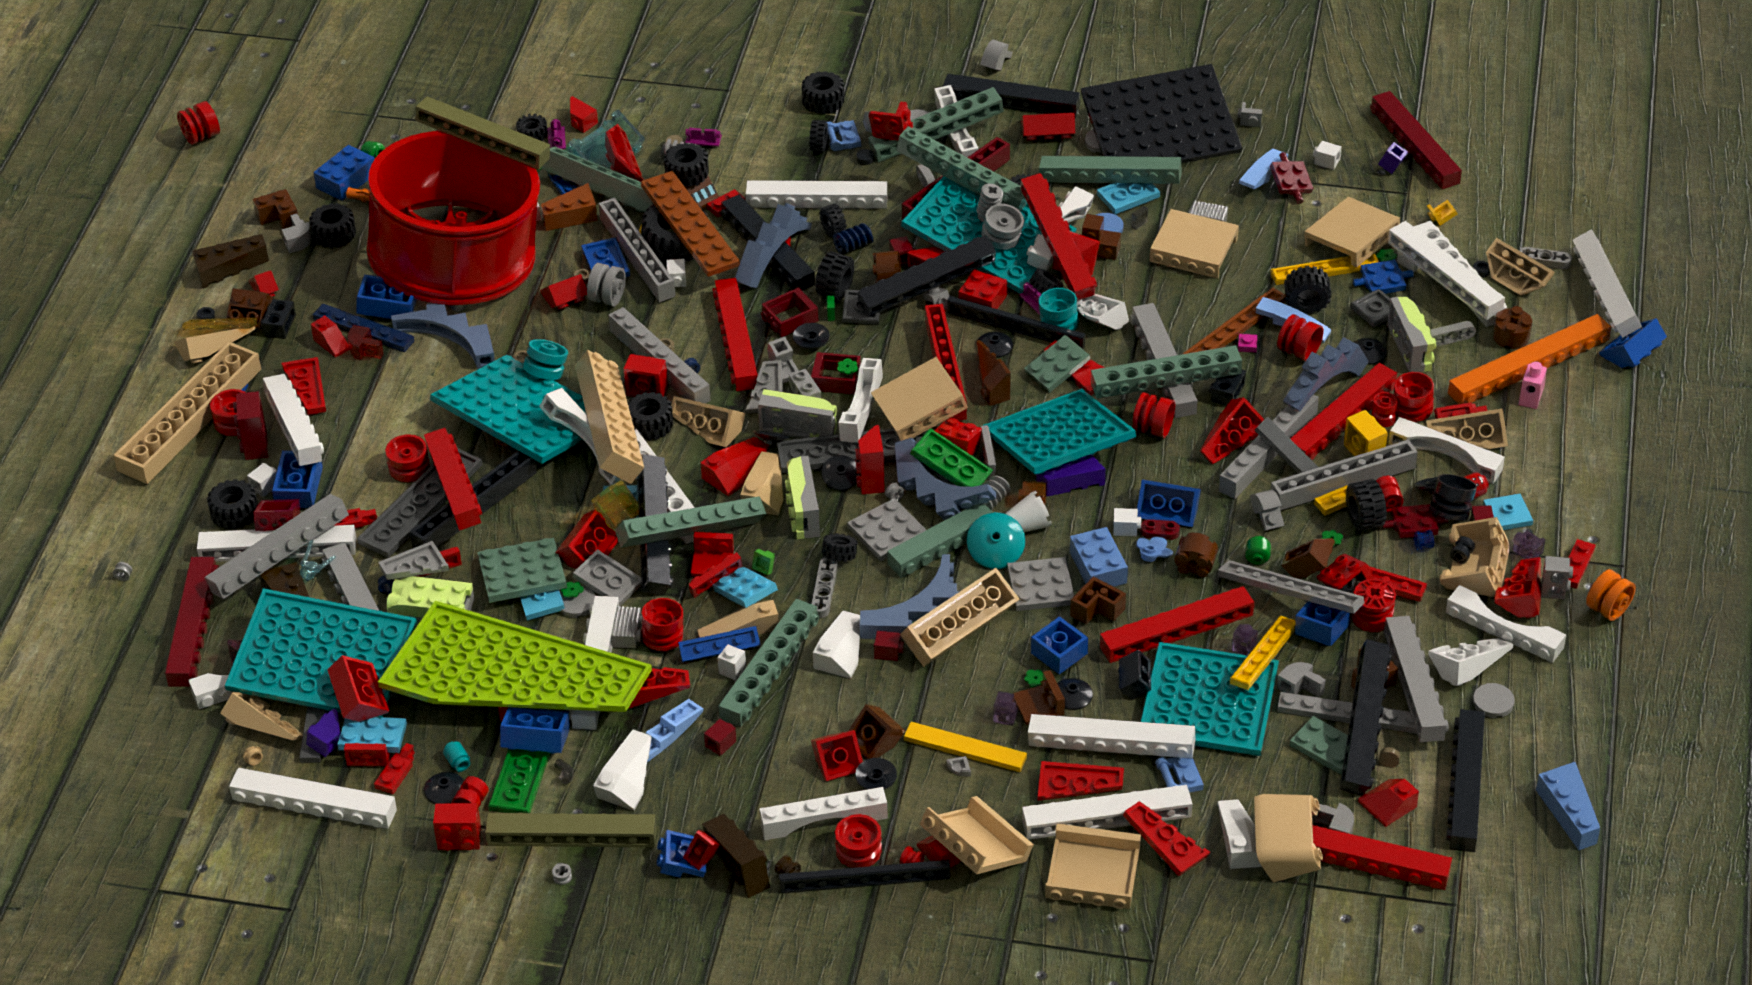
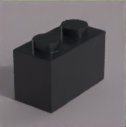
[1118,650,1151,700]

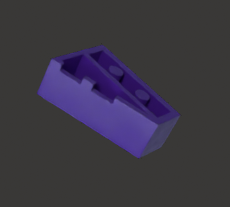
[1036,455,1106,497]

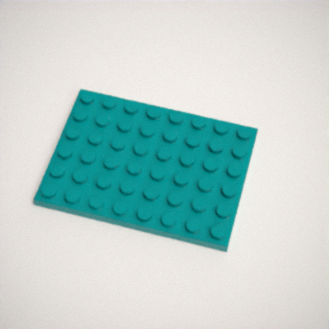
[901,176,1077,294]
[430,355,587,463]
[225,588,417,719]

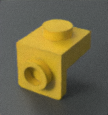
[1427,200,1458,226]

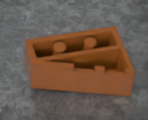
[541,183,598,231]

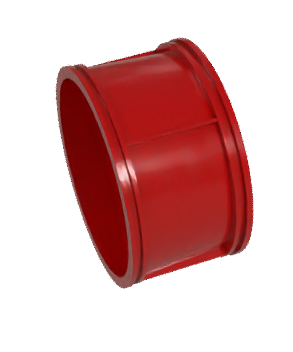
[367,131,540,305]

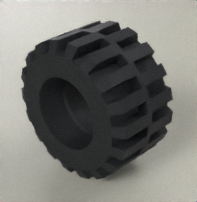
[801,71,845,114]
[664,143,709,187]
[309,203,356,248]
[815,251,854,301]
[1284,266,1332,314]
[627,392,673,441]
[207,479,258,530]
[1346,479,1387,531]

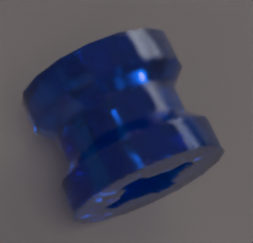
[1414,530,1434,551]

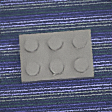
[573,549,641,606]

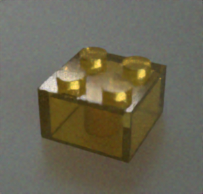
[591,480,639,531]

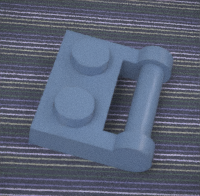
[827,120,861,151]
[1155,757,1204,793]

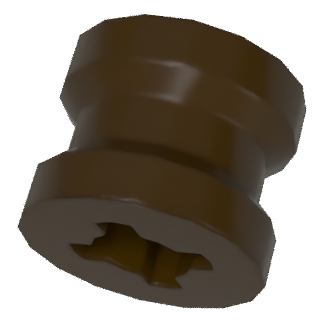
[775,855,801,875]

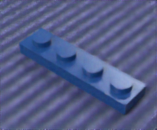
[678,626,760,663]

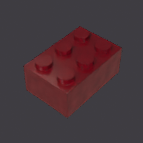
[233,391,268,460]

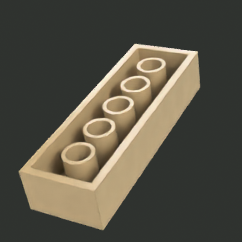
[900,568,1020,667]

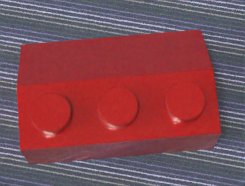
[1021,113,1075,140]
[855,425,884,495]
[555,508,618,569]
[327,655,389,722]

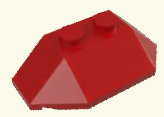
[605,124,644,182]

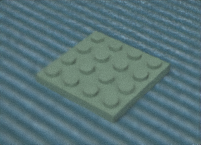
[477,538,567,603]

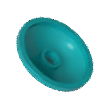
[967,512,1025,569]

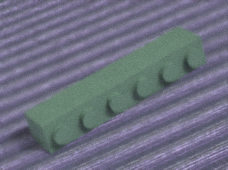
[887,503,993,578]

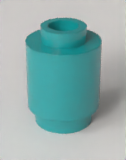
[443,741,471,772]

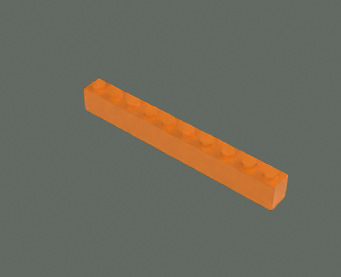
[1448,314,1611,404]

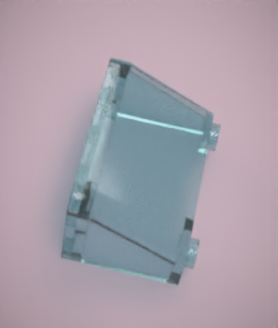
[565,109,645,169]

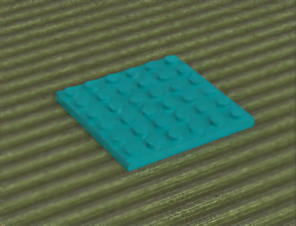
[983,389,1136,474]
[1141,642,1279,756]

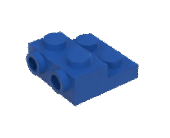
[656,830,706,877]

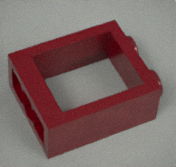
[761,288,819,338]
[811,352,861,395]
[254,499,300,531]

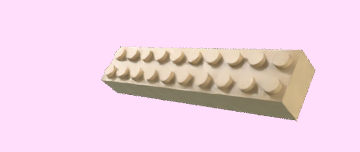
[113,342,261,484]
[575,350,644,484]

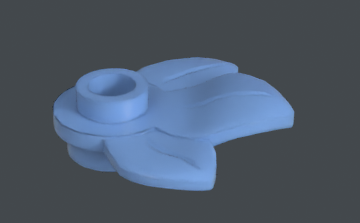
[1136,537,1174,562]

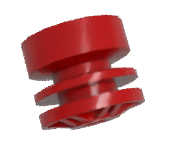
[177,101,220,145]
[1277,314,1324,361]
[1394,372,1434,422]
[1132,392,1176,438]
[1351,579,1396,632]
[642,598,683,651]

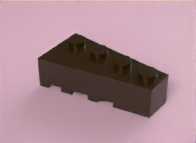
[192,234,269,289]
[259,562,309,597]
[702,814,771,898]

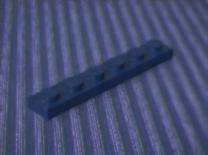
[313,304,415,352]

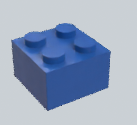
[1295,601,1350,646]
[1031,616,1088,675]

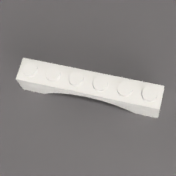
[934,85,978,157]
[1026,186,1094,271]
[839,358,883,443]
[539,388,624,486]
[1388,417,1505,484]
[1446,585,1566,663]
[189,673,235,709]
[760,787,888,840]

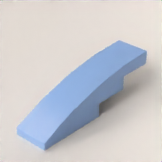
[1239,149,1288,189]
[1256,297,1331,343]
[646,699,703,762]

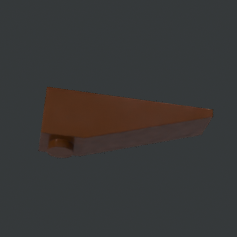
[977,340,1011,406]

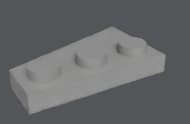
[746,360,783,414]
[379,541,449,580]

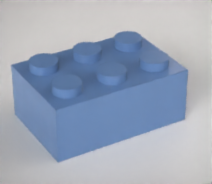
[1070,527,1128,587]

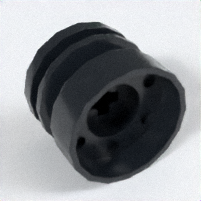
[1429,474,1477,521]

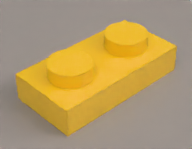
[1314,485,1347,516]

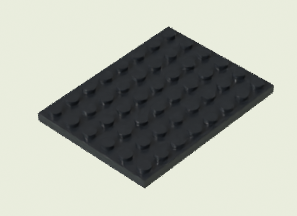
[1080,64,1243,164]

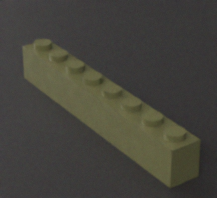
[415,96,550,170]
[485,812,657,847]

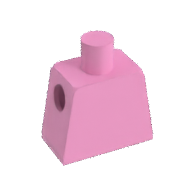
[1518,362,1547,409]

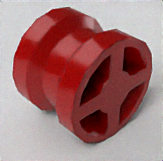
[899,846,925,864]

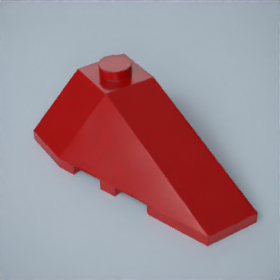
[1200,397,1264,464]
[701,437,769,497]
[1494,557,1541,618]
[629,667,690,708]

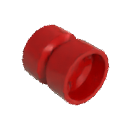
[1371,392,1398,427]
[1376,475,1404,512]
[452,776,489,808]

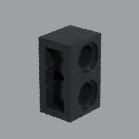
[261,299,296,339]
[1209,370,1246,406]

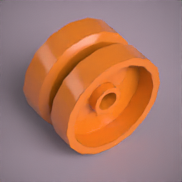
[1586,569,1636,621]

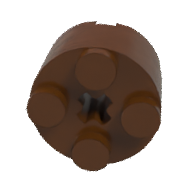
[873,251,901,283]
[1493,306,1533,349]
[1174,532,1218,577]

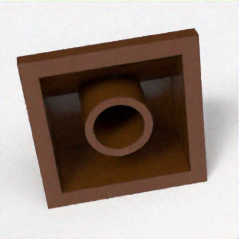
[848,704,905,759]

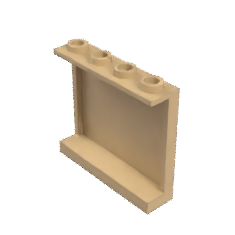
[1304,196,1400,267]
[1150,209,1239,279]
[871,357,968,441]
[920,796,1034,874]
[1045,824,1141,909]

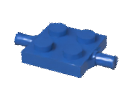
[1353,260,1414,294]

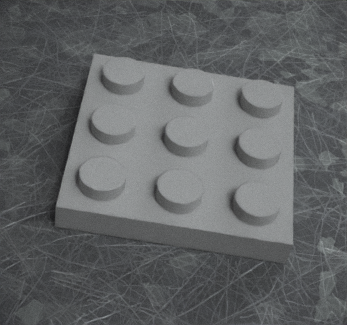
[847,498,926,562]
[1007,557,1074,611]

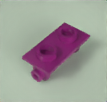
[548,119,566,150]
[685,127,722,147]
[1019,282,1042,315]

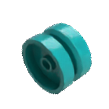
[523,339,568,380]

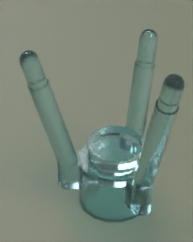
[300,540,336,581]

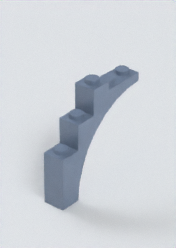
[735,203,812,288]
[391,303,495,369]
[1283,337,1369,412]
[895,438,996,521]
[860,554,960,640]

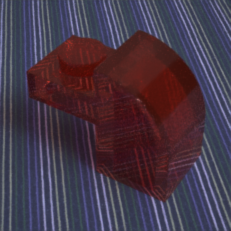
[348,325,384,360]

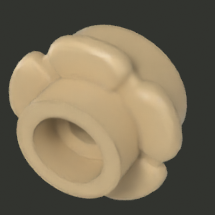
[243,746,263,765]

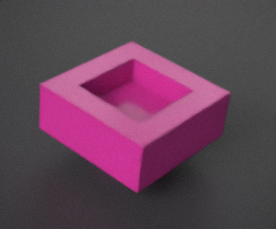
[1238,334,1257,353]

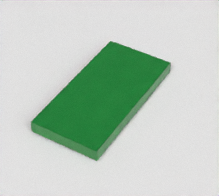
[910,428,993,487]
[488,749,551,813]

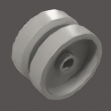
[981,204,1024,249]
[587,263,626,306]

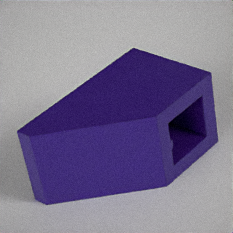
[1378,142,1408,174]
[306,708,340,757]

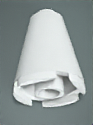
[1005,491,1052,533]

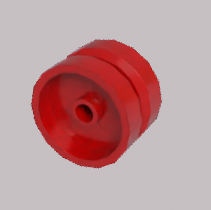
[210,389,246,436]
[385,434,430,482]
[835,814,882,868]

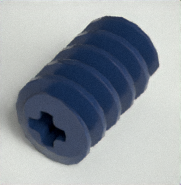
[833,223,874,254]

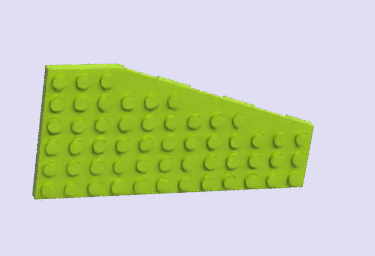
[378,601,652,712]

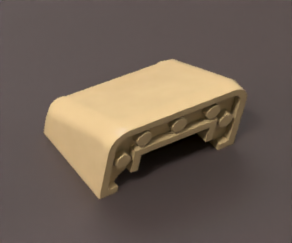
[1440,517,1509,597]
[1254,794,1323,882]

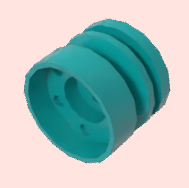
[1038,288,1079,330]

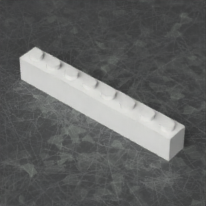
[746,181,887,209]
[1388,221,1505,320]
[1573,229,1642,338]
[263,374,324,466]
[197,525,357,562]
[568,596,619,730]
[1028,714,1196,758]
[229,768,397,829]
[1022,785,1192,840]

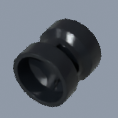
[1450,536,1476,564]

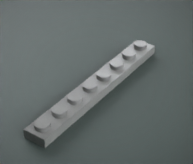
[1218,560,1364,614]
[1277,692,1417,734]

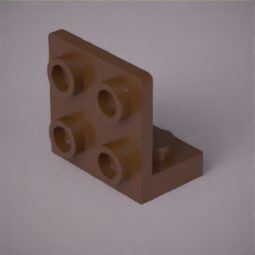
[1013,670,1065,725]

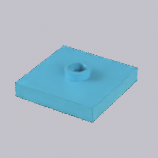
[1483,494,1533,530]
[520,590,565,620]

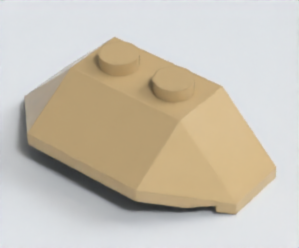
[1486,238,1555,296]

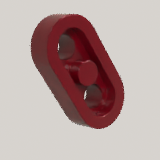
[1141,519,1180,540]

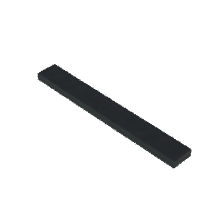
[947,296,1085,350]
[779,860,950,893]

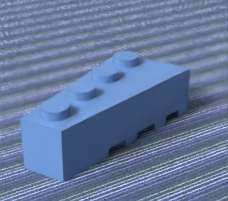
[1536,762,1600,850]

